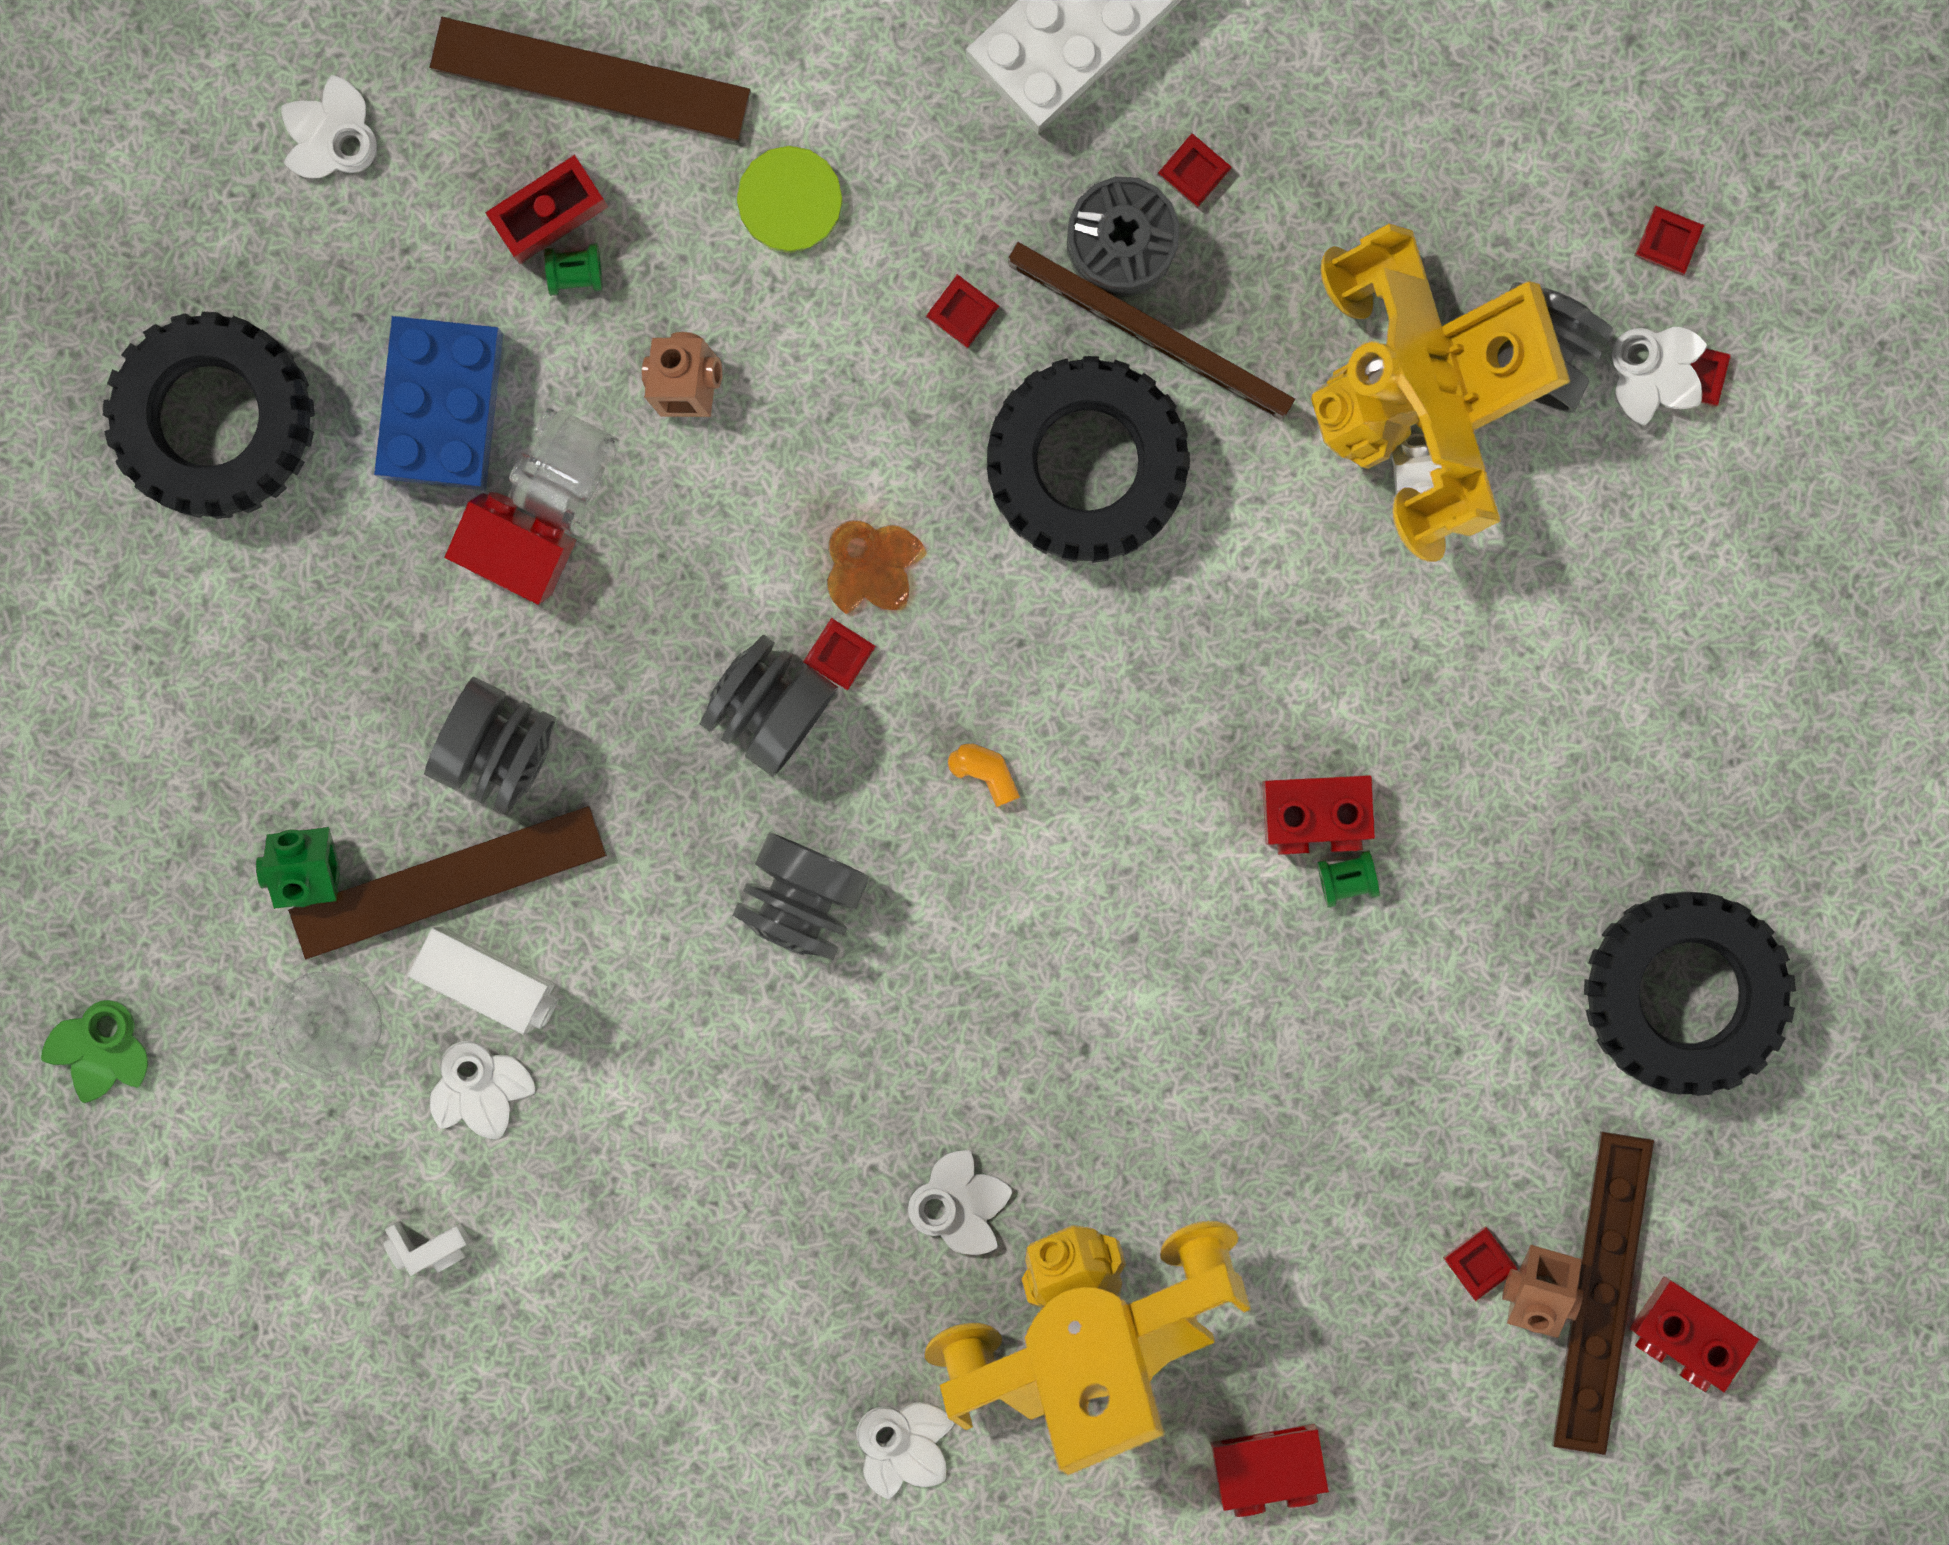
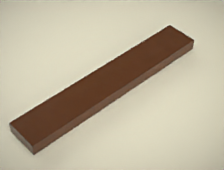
[429,16,751,142]
[1008,241,1295,420]
[288,806,607,960]
[1552,1131,1654,1455]

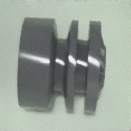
[1066,176,1179,297]
[1497,282,1614,413]
[699,634,838,777]
[424,676,556,815]
[732,832,870,960]

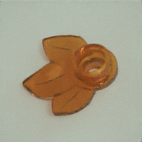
[827,520,926,614]

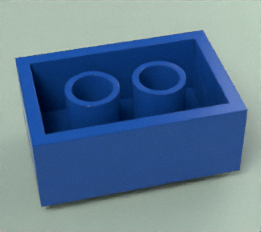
[374,316,504,491]

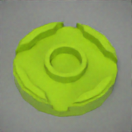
[737,146,843,253]

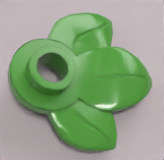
[41,1000,148,1103]

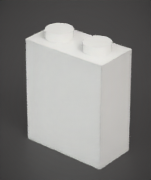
[408,926,559,1034]

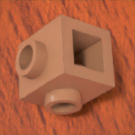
[642,332,722,417]
[1502,1244,1583,1338]

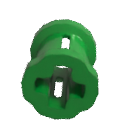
[544,243,603,296]
[1317,850,1380,908]

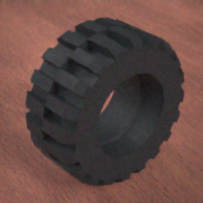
[102,311,315,519]
[987,356,1190,563]
[1584,892,1796,1096]

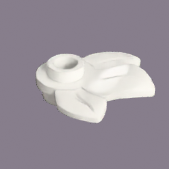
[281,75,377,179]
[1612,327,1707,425]
[430,1041,535,1140]
[908,1150,1013,1255]
[856,1402,954,1500]

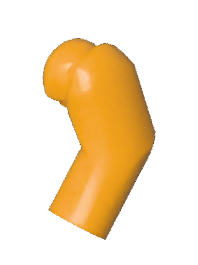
[948,743,1020,807]

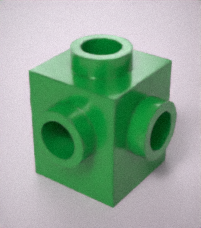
[256,827,340,909]

